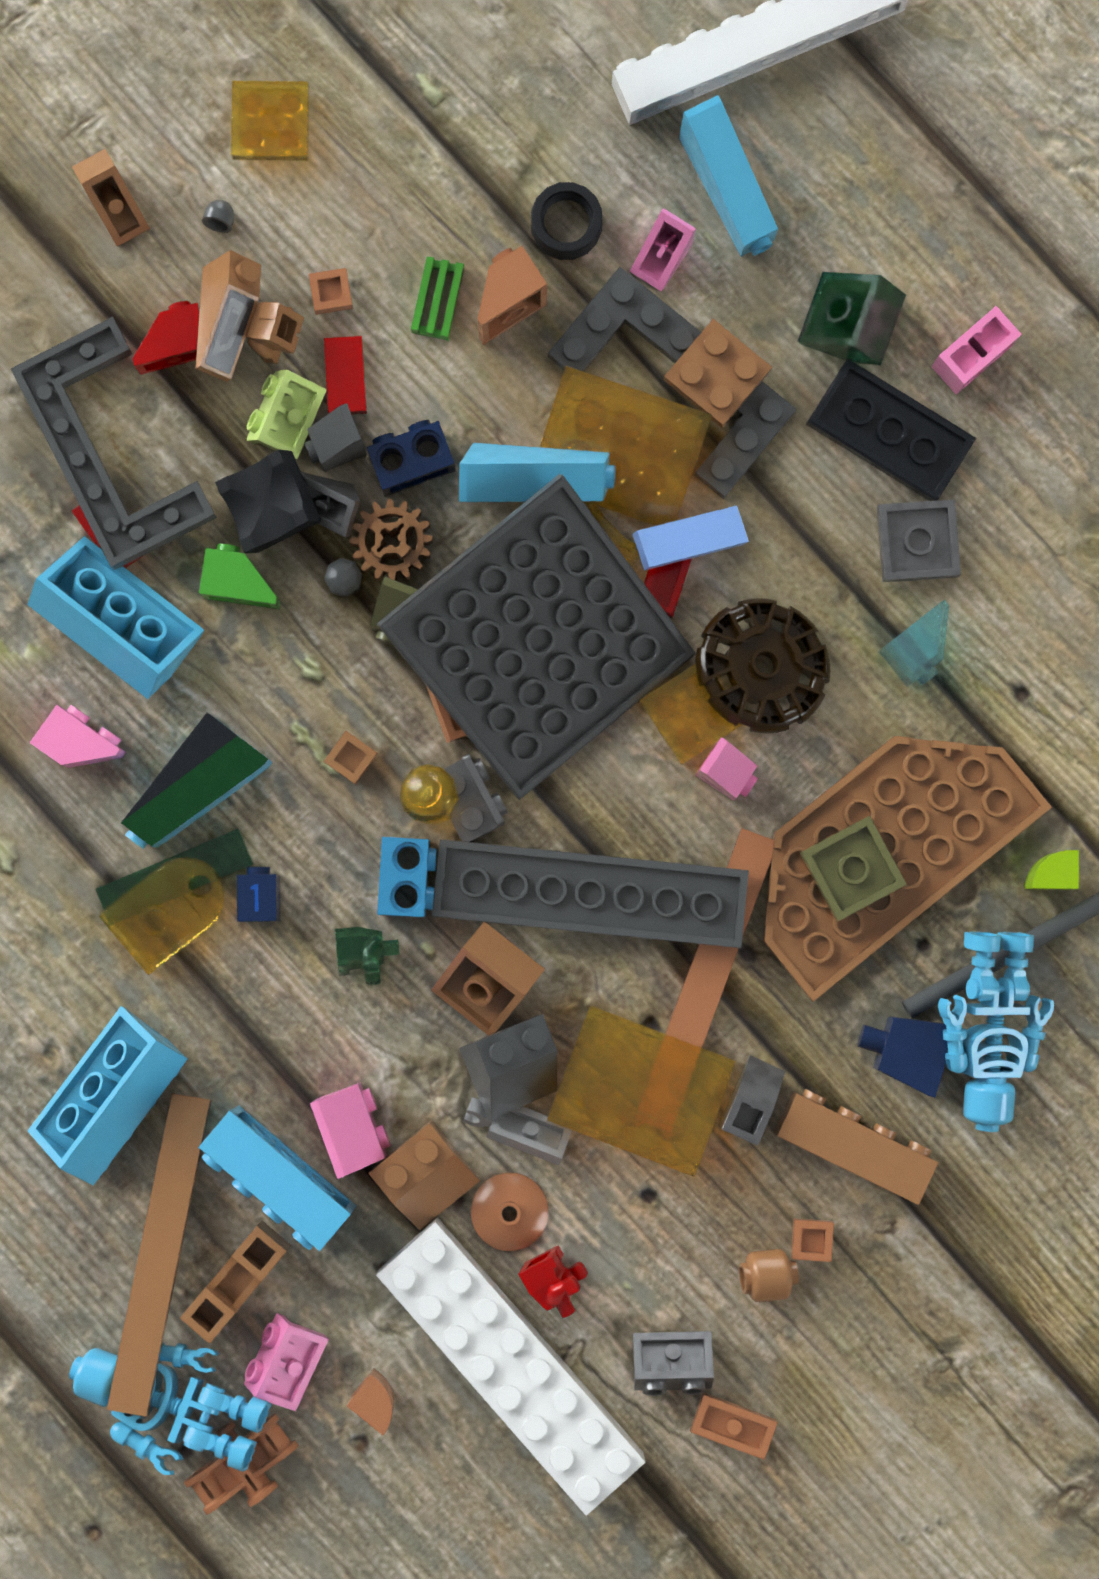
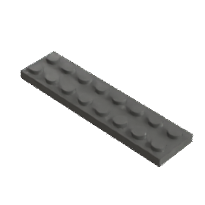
[432,839,749,948]

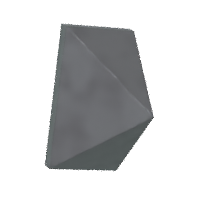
[301,472,360,537]

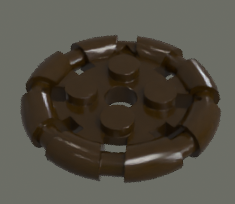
[695,598,831,734]

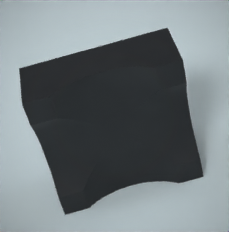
[215,450,321,553]

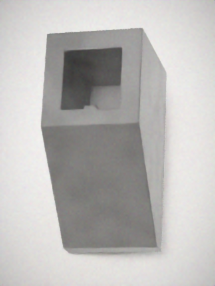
[718,1055,786,1146]

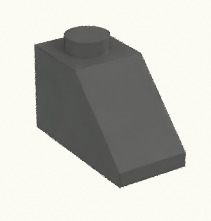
[305,403,367,472]

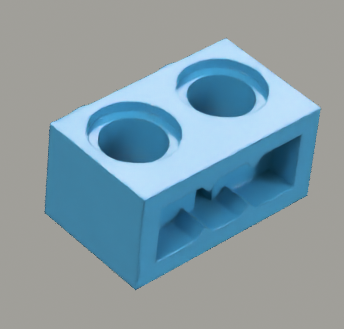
[377,837,437,918]

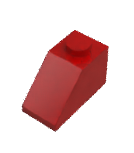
[132,301,200,375]

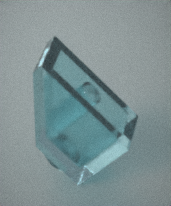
[879,599,949,687]

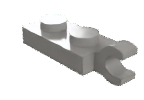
[463,1098,573,1165]

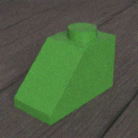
[199,544,281,610]

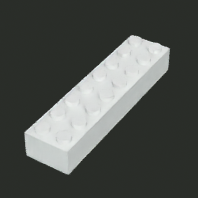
[376,1217,645,1516]

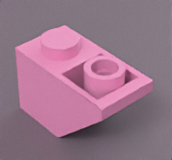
[30,705,126,768]

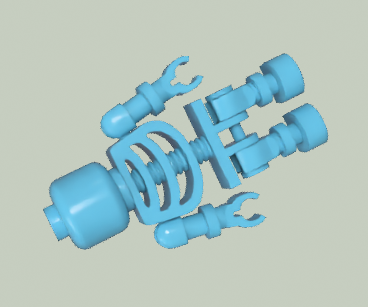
[938,931,1054,1132]
[69,1342,271,1475]

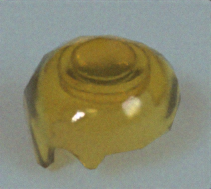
[400,764,459,826]

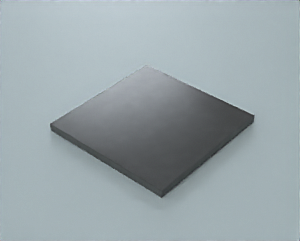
[377,474,696,800]

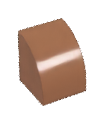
[346,1368,394,1435]

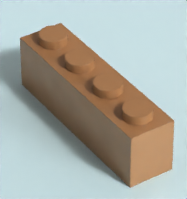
[773,1089,939,1205]

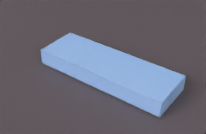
[632,506,749,571]

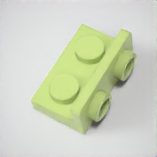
[247,369,327,459]

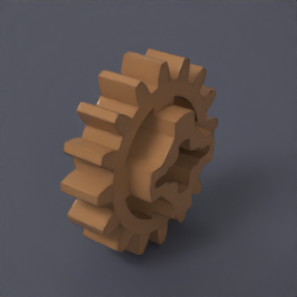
[349,498,433,581]

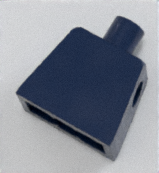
[857,1016,948,1098]

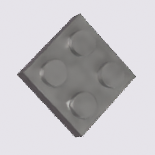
[877,499,961,583]

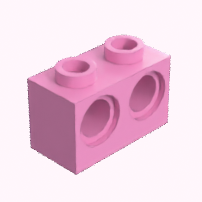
[931,306,1022,395]

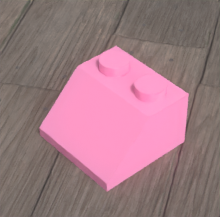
[310,1082,391,1179]

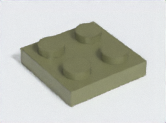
[800,816,907,922]

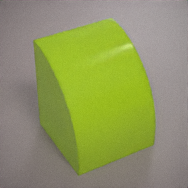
[1025,850,1079,890]

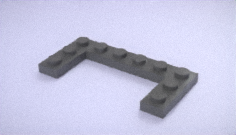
[548,267,797,499]
[11,317,217,570]

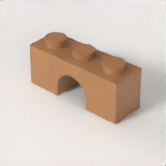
[180,1221,292,1344]

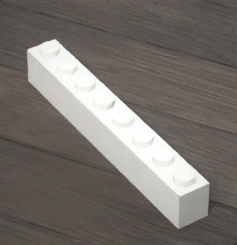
[612,0,908,125]

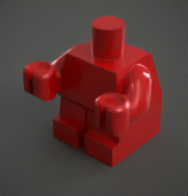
[518,1245,588,1318]

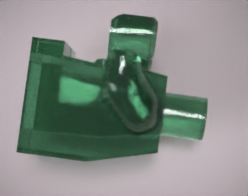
[335,927,400,985]

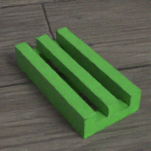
[411,256,464,341]

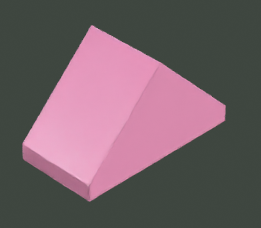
[629,208,696,291]

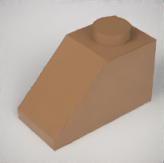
[72,149,150,247]

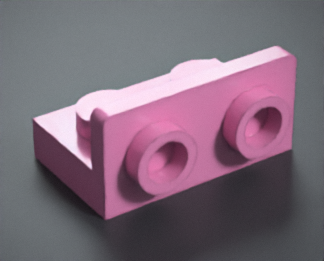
[244,1313,329,1411]

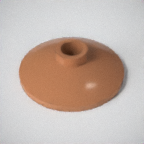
[471,1173,548,1251]

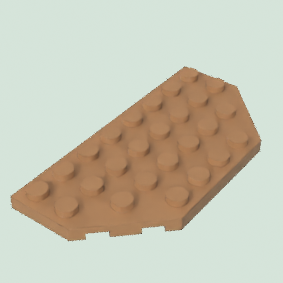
[763,736,1052,1002]

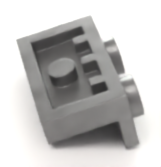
[429,754,508,842]
[633,1331,714,1396]

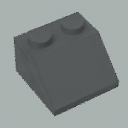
[459,1014,557,1121]

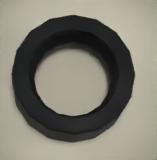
[531,182,602,260]

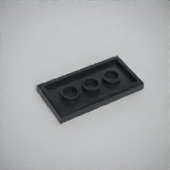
[806,358,976,501]

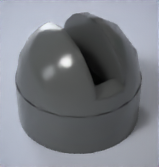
[202,200,235,233]

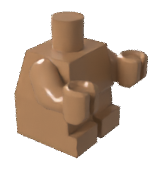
[246,302,304,364]

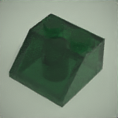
[797,272,906,365]

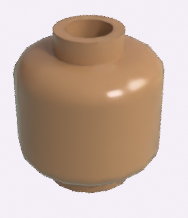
[739,1249,799,1303]

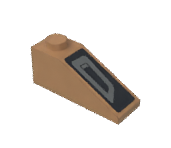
[196,250,261,382]

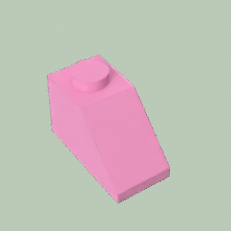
[695,737,758,801]

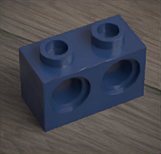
[366,420,456,497]

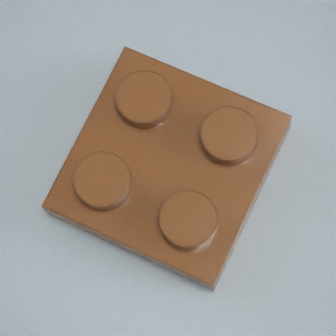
[663,319,772,428]

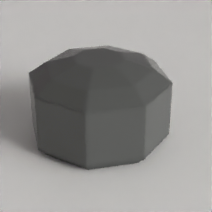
[324,558,363,598]

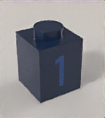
[237,867,280,922]

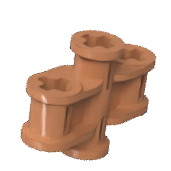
[183,1413,299,1515]

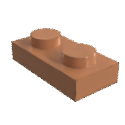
[690,1393,778,1460]

